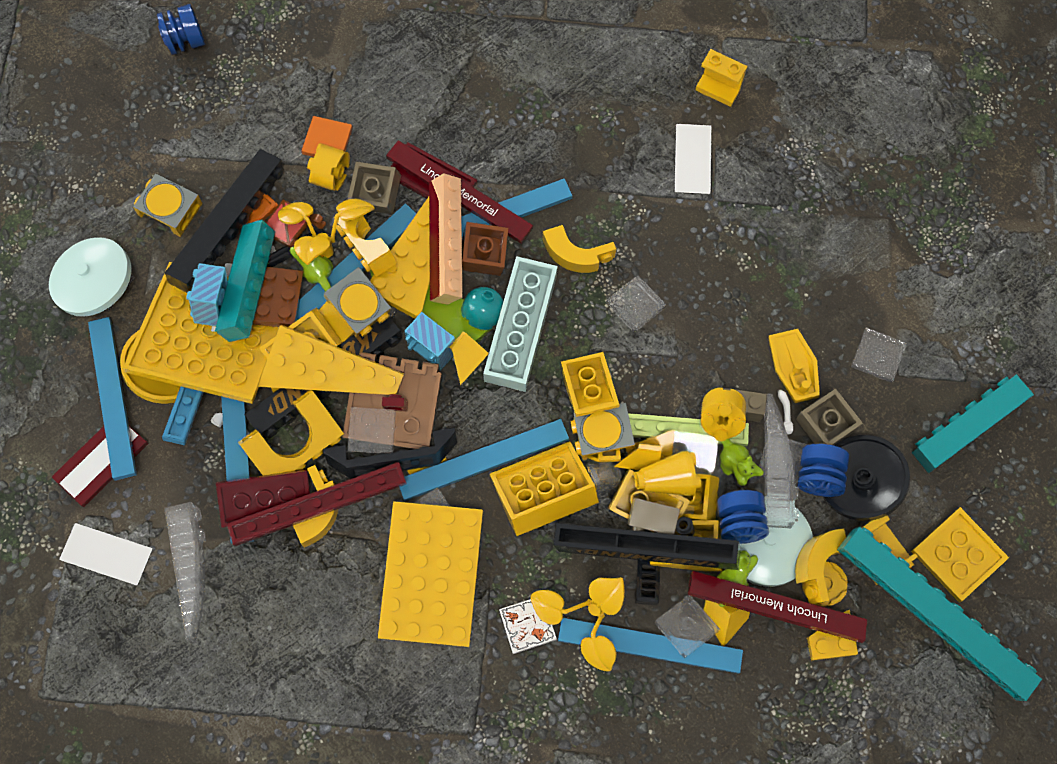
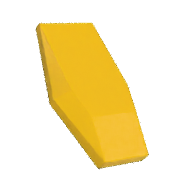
[768,329,820,403]

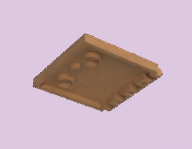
[342,352,442,449]

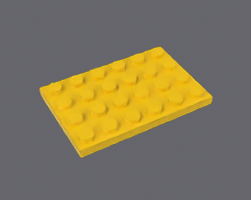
[378,501,483,647]

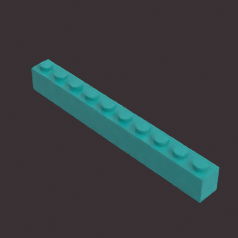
[837,527,1042,701]

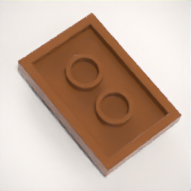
[253,267,304,327]

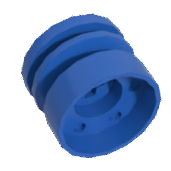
[157,4,205,55]
[797,444,849,497]
[717,490,769,544]

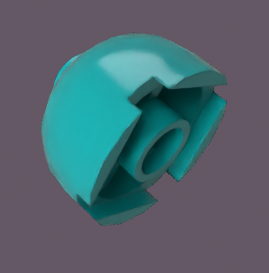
[461,287,504,330]

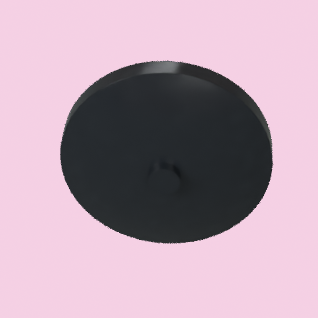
[823,435,910,521]

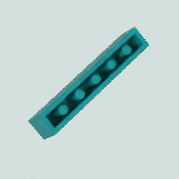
[215,220,275,342]
[912,374,1034,473]

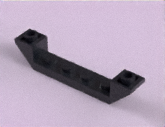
[323,428,457,479]

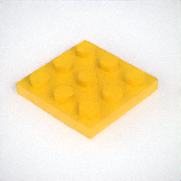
[911,507,1009,603]

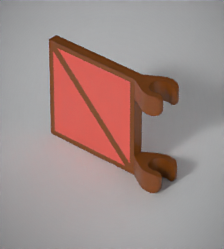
[266,200,326,248]

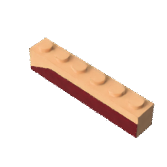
[429,174,462,305]

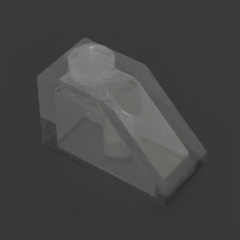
[587,462,622,495]

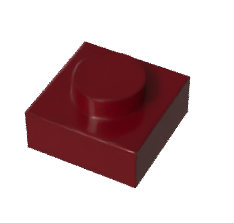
[382,394,408,412]

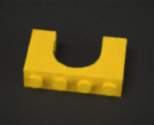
[238,390,344,476]

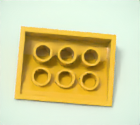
[490,441,599,536]

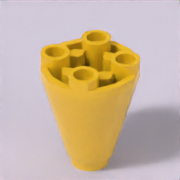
[634,451,701,496]

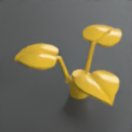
[278,199,375,265]
[531,577,624,671]

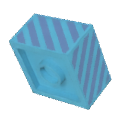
[186,263,228,326]
[405,312,455,371]

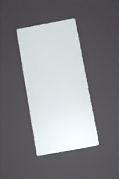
[675,124,711,194]
[60,523,152,585]

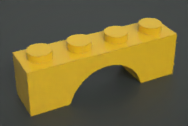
[334,215,397,277]

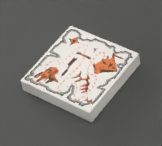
[499,599,557,654]

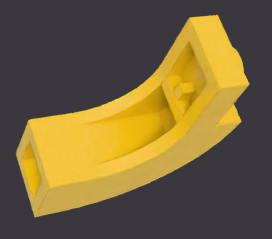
[542,225,616,273]
[293,465,339,548]
[795,529,846,604]

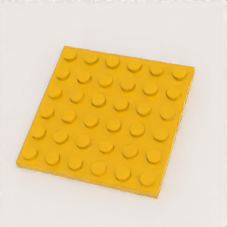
[123,262,279,404]

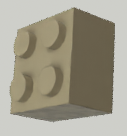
[347,162,401,215]
[796,389,863,446]

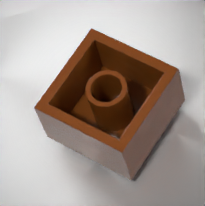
[462,222,508,276]

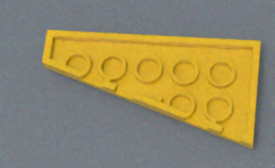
[370,197,430,319]
[258,325,404,395]

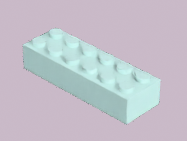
[483,256,558,392]

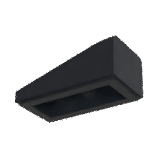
[635,560,660,605]

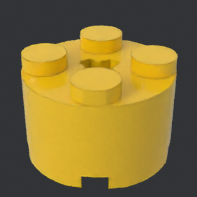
[307,143,350,191]
[701,388,746,441]

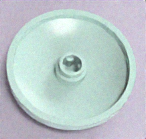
[49,238,131,316]
[740,497,813,587]

